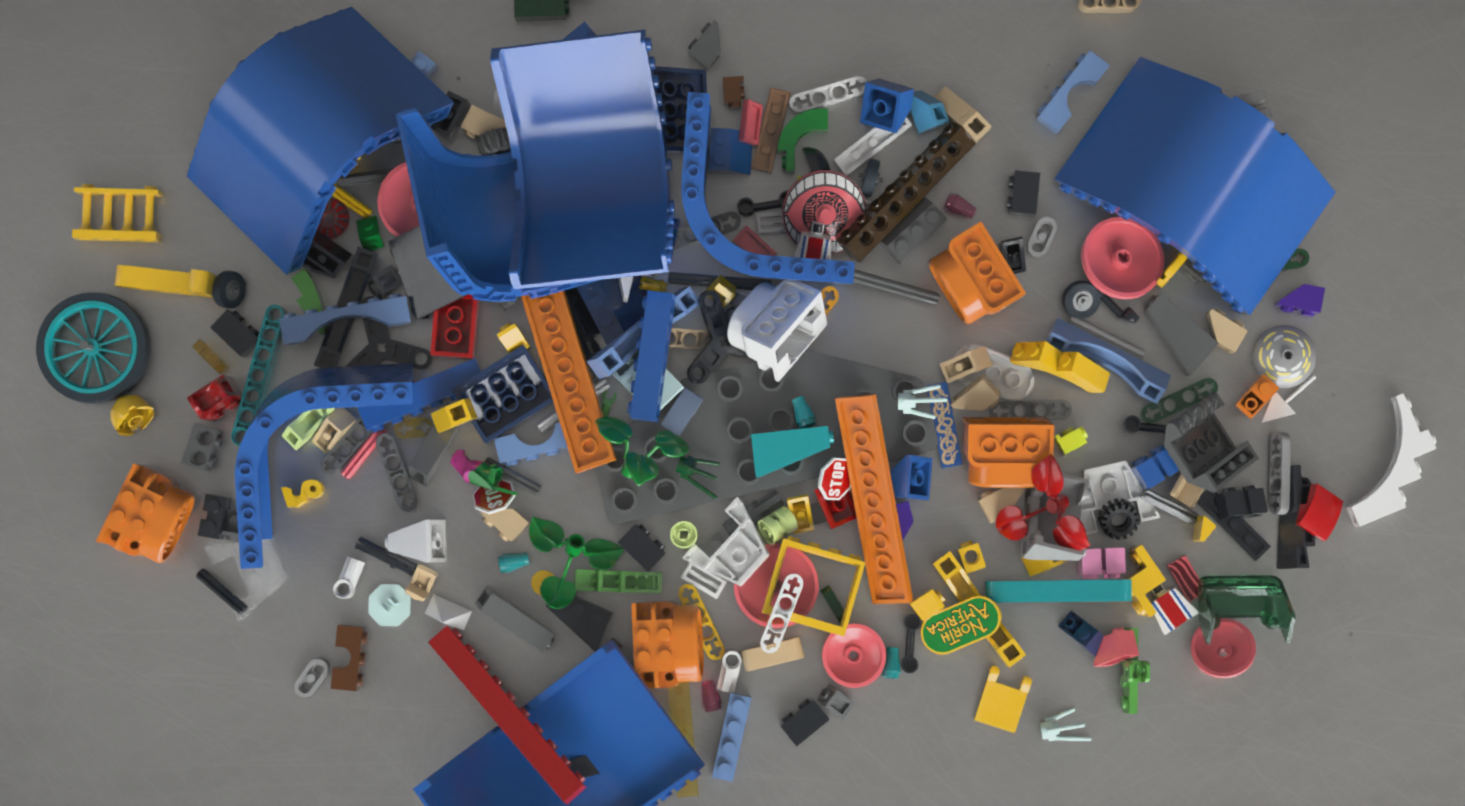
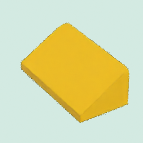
[1192,515,1216,542]

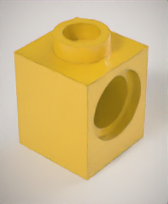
[956,540,986,574]

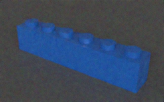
[628,291,676,423]
[357,358,481,433]

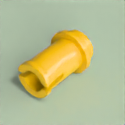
[639,276,667,292]

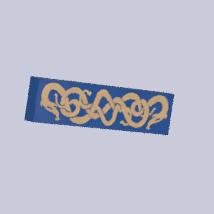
[926,382,963,469]

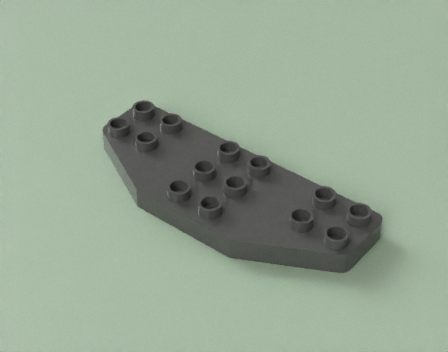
[595,350,938,524]

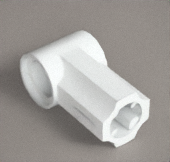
[333,556,365,599]
[717,649,742,693]

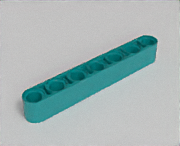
[231,305,287,446]
[986,579,1132,603]

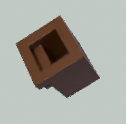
[723,76,745,109]

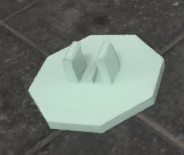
[368,584,411,626]

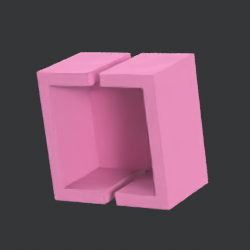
[1076,548,1126,579]

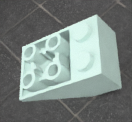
[612,351,684,410]

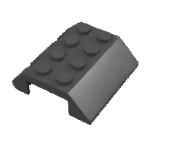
[1164,392,1259,493]

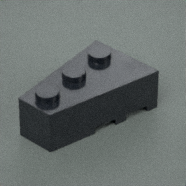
[302,230,352,279]
[546,595,614,652]

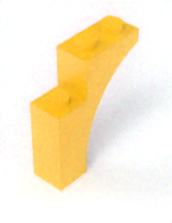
[1009,341,1110,393]

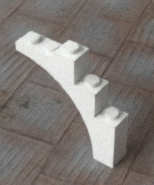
[1346,393,1437,527]

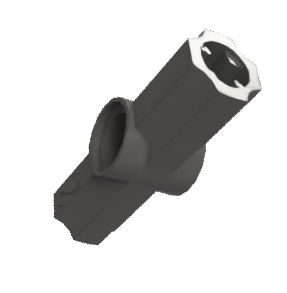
[722,489,784,536]

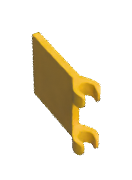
[974,665,1032,733]

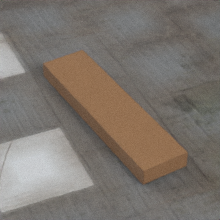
[751,87,791,174]

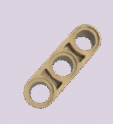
[1077,0,1141,13]
[669,328,720,351]
[740,637,805,672]

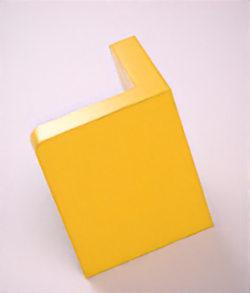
[705,275,736,308]

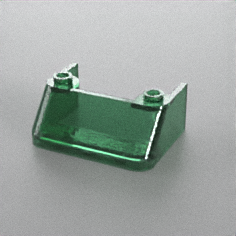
[1198,575,1296,644]

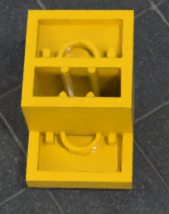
[1122,544,1166,617]

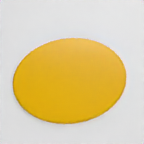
[531,570,554,595]

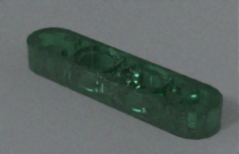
[1140,378,1218,423]

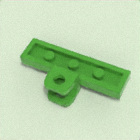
[1120,627,1150,714]

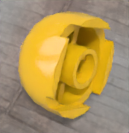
[110,395,154,436]

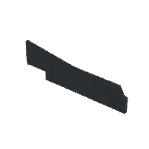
[565,287,601,365]
[1277,465,1315,569]

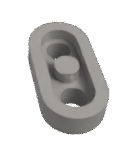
[1027,217,1057,258]
[294,658,329,697]

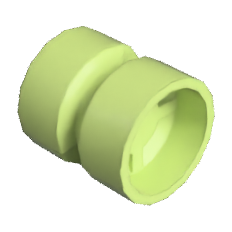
[757,506,798,545]
[670,521,698,548]

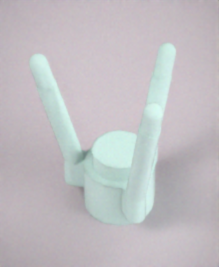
[898,384,947,419]
[1040,707,1092,741]

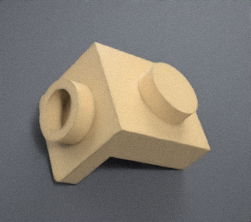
[405,564,438,601]

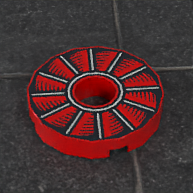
[317,198,351,240]

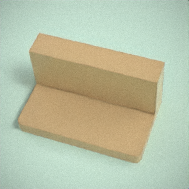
[1170,474,1204,509]

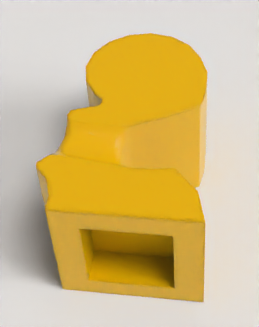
[281,479,324,508]

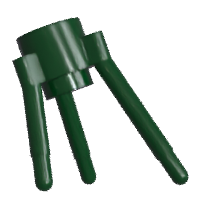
[676,455,720,500]

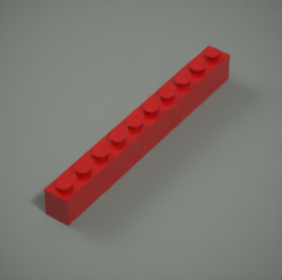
[428,626,587,804]

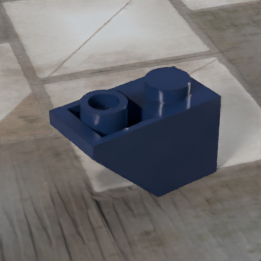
[1058,610,1104,657]

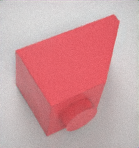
[1094,627,1139,667]

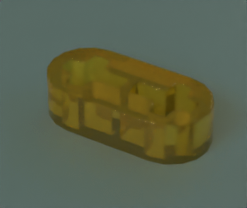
[192,339,228,374]
[394,418,434,439]

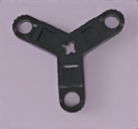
[687,290,752,384]
[346,296,432,370]

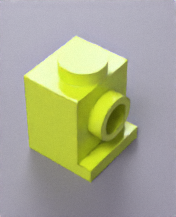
[1054,426,1088,455]

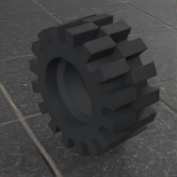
[1098,498,1140,540]

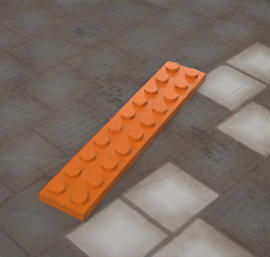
[521,291,617,474]
[835,394,913,604]

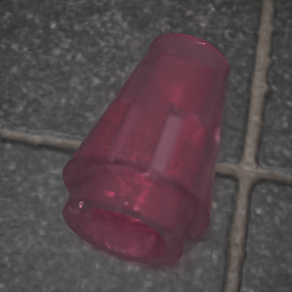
[944,193,977,219]
[701,680,723,712]

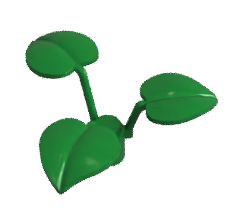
[595,417,690,486]
[529,516,624,609]

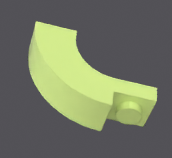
[282,408,337,450]

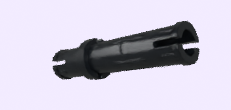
[355,536,418,576]

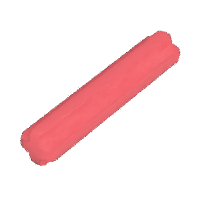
[341,428,387,479]

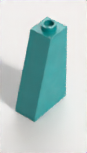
[751,426,834,478]

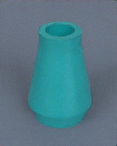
[792,396,816,429]
[497,552,529,574]
[882,647,901,679]

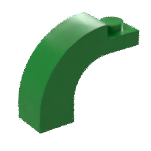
[777,108,828,175]

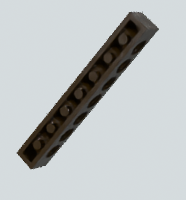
[836,122,976,263]

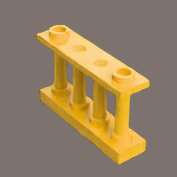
[72,184,163,242]

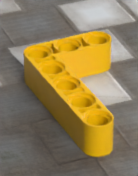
[114,265,217,298]

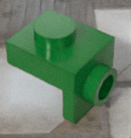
[356,215,384,251]

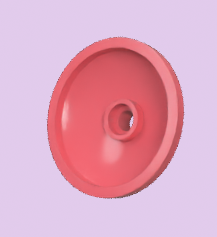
[1191,618,1256,678]
[822,623,886,688]

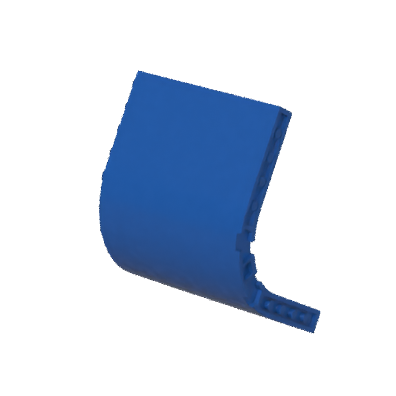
[187,7,454,275]
[490,30,675,290]
[1054,57,1336,315]
[681,92,855,284]
[396,108,598,302]
[235,363,414,569]
[413,640,705,806]

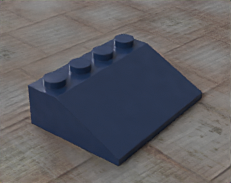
[653,66,709,154]
[577,275,648,345]
[452,345,554,444]

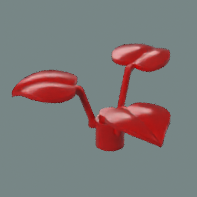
[996,454,1090,550]

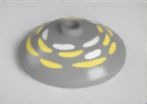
[1252,325,1316,388]

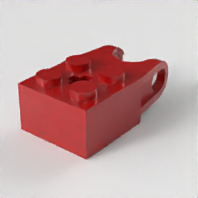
[187,374,242,422]

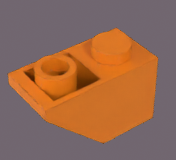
[1235,374,1280,419]

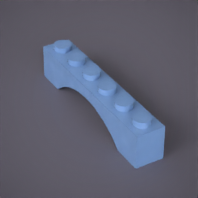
[587,286,698,379]
[279,294,411,346]
[1046,318,1171,404]

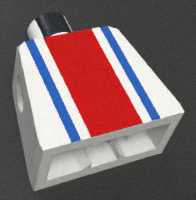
[793,221,831,260]
[1150,583,1199,635]

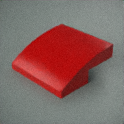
[1296,483,1344,541]

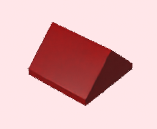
[814,488,857,530]

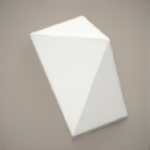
[425,594,472,630]

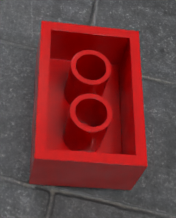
[430,294,480,360]

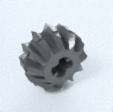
[476,128,511,155]

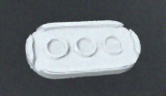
[954,344,1034,401]

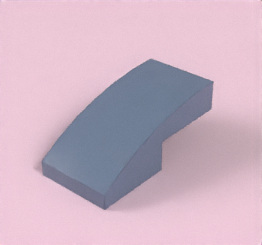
[661,387,704,436]

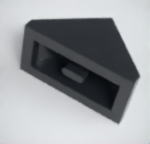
[998,236,1026,274]

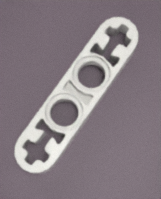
[789,76,867,114]
[760,573,803,653]

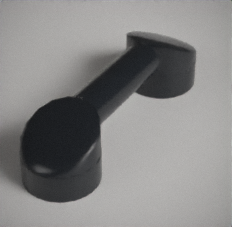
[737,191,788,217]
[1098,290,1140,324]
[1123,415,1173,434]
[901,614,921,673]

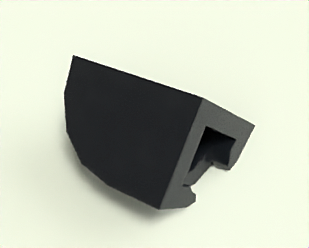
[802,147,831,173]

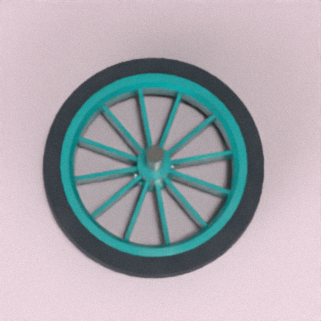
[36,292,150,404]

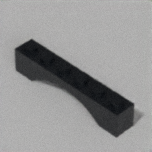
[314,246,378,368]

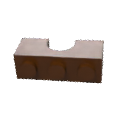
[331,624,369,691]

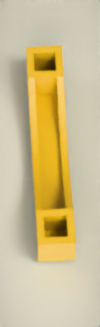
[931,551,1026,667]

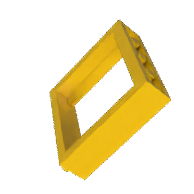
[762,536,866,637]

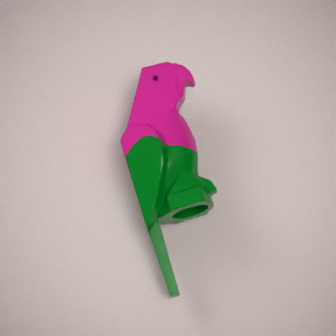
[450,450,518,495]

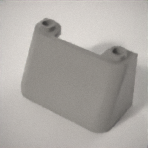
[1021,473,1091,561]

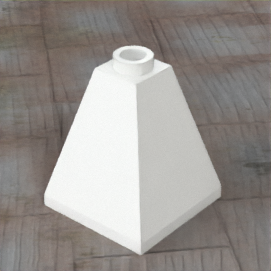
[385,519,447,562]

